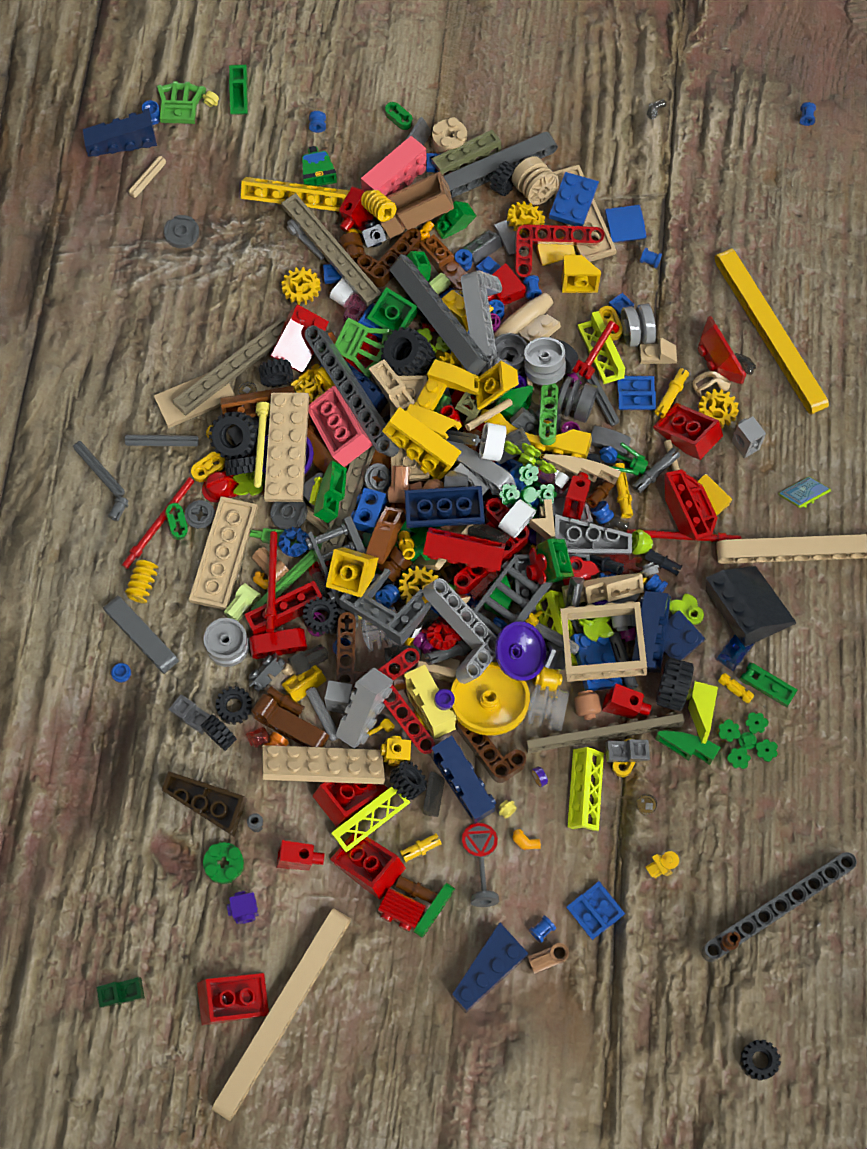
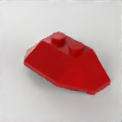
[698,316,746,384]
[665,469,718,540]

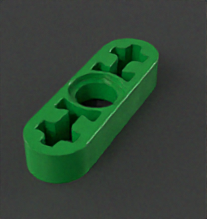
[414,883,455,938]

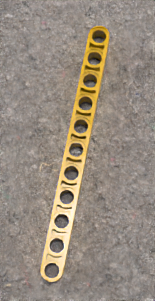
[714,248,829,415]

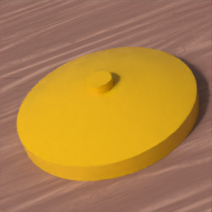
[451,662,530,735]

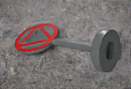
[462,823,499,907]

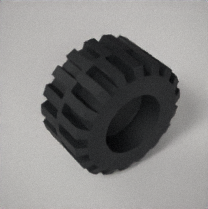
[381,327,432,376]
[209,412,258,459]
[656,657,694,711]

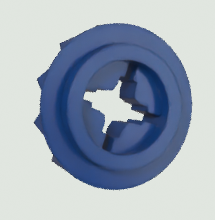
[278,527,308,557]

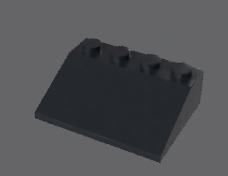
[706,566,796,647]

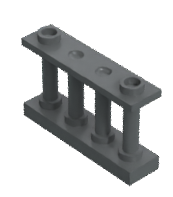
[305,516,366,606]
[471,558,551,636]

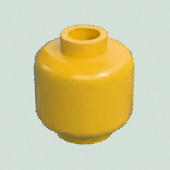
[532,666,563,692]

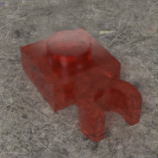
[609,554,643,575]
[469,572,498,600]
[246,726,269,748]

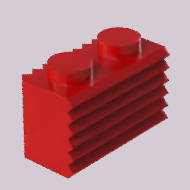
[378,888,426,932]

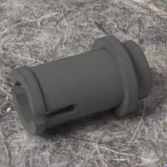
[108,496,129,522]
[247,813,263,832]

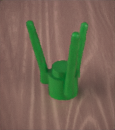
[609,442,648,476]

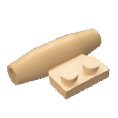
[494,293,561,344]

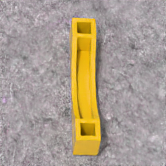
[480,408,592,459]

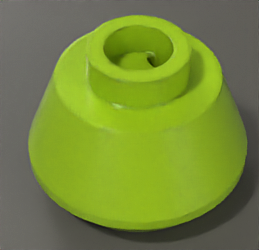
[632,529,653,555]

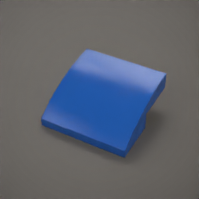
[605,205,647,243]
[617,376,656,410]
[567,881,626,940]

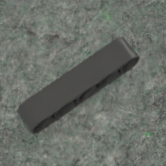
[103,595,179,674]

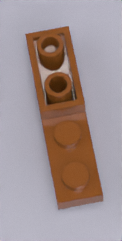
[420,234,467,290]
[366,503,406,564]

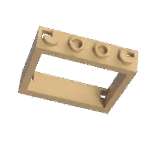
[561,601,647,682]

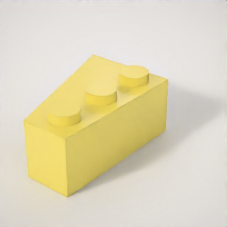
[404,665,457,739]

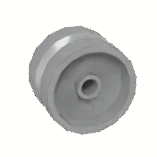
[621,303,656,347]
[524,337,566,385]
[204,618,249,667]

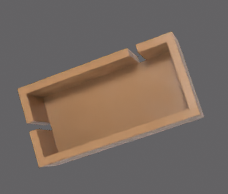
[380,172,454,238]

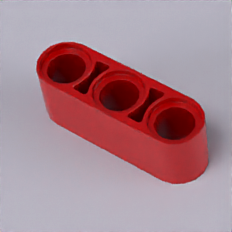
[249,628,307,659]

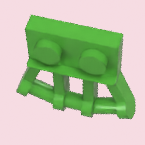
[157,81,206,124]
[335,318,392,378]

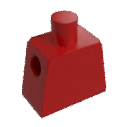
[339,186,374,232]
[488,263,526,306]
[562,472,591,521]
[601,684,652,719]
[276,840,325,870]

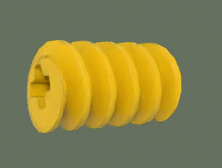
[361,190,397,222]
[125,560,159,604]

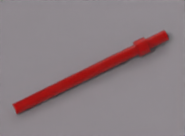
[122,477,195,569]
[626,529,741,542]
[265,531,278,633]

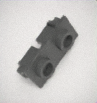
[249,652,286,692]

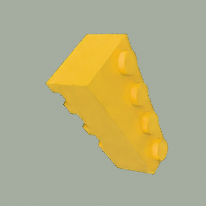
[382,407,461,480]

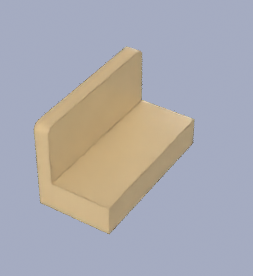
[417,652,460,683]

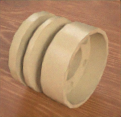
[512,156,559,205]

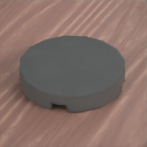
[164,215,199,249]
[270,500,308,530]

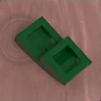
[96,977,145,1008]

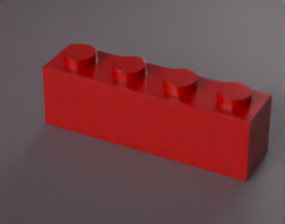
[423,527,506,572]
[244,581,323,636]

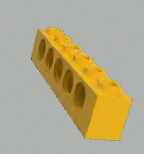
[241,177,350,211]

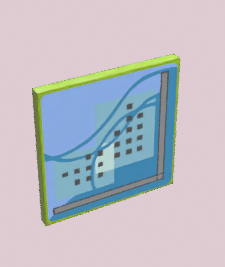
[778,476,831,508]

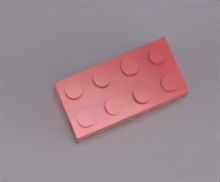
[361,136,426,197]
[308,385,373,467]

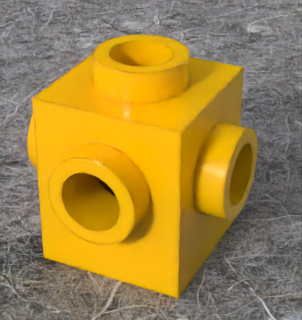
[380,736,411,766]

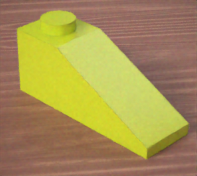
[687,681,718,744]

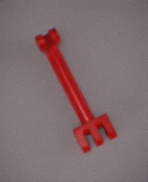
[573,320,620,380]

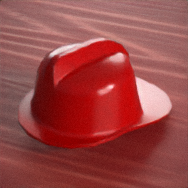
[202,471,239,503]

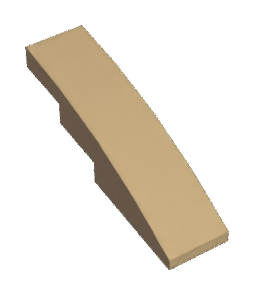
[369,360,415,412]
[543,454,621,484]
[562,573,644,604]

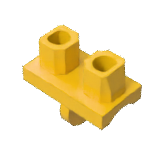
[646,851,679,878]

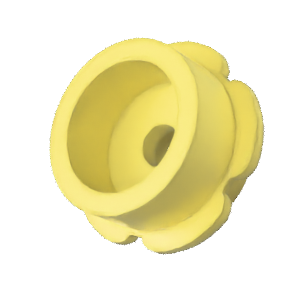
[203,91,219,107]
[498,800,517,819]

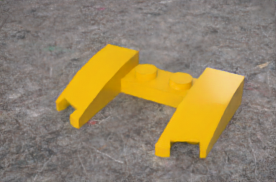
[406,359,480,439]

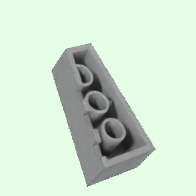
[553,514,632,555]
[335,668,394,749]

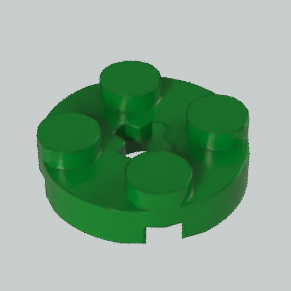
[203,842,244,884]

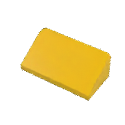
[536,237,576,266]
[698,474,732,515]
[281,662,326,702]

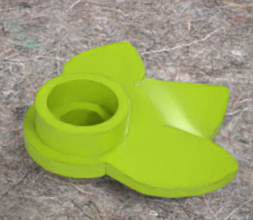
[233,472,266,496]
[669,594,704,625]
[578,616,614,641]

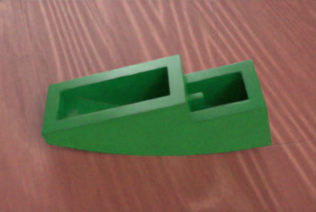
[229,65,248,115]
[313,460,347,523]
[655,731,721,765]

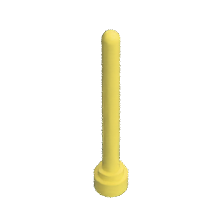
[254,402,270,488]

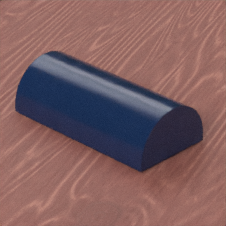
[404,486,485,528]

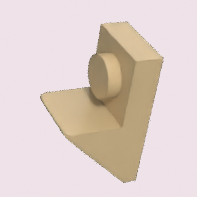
[639,338,677,364]
[529,499,555,540]

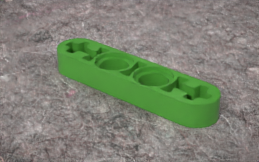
[539,383,558,446]

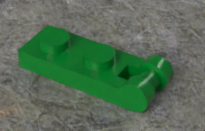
[739,662,798,708]

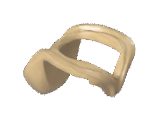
[692,371,731,397]

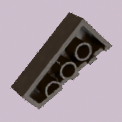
[162,771,247,837]

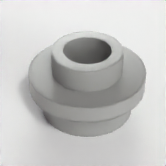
[640,562,659,578]

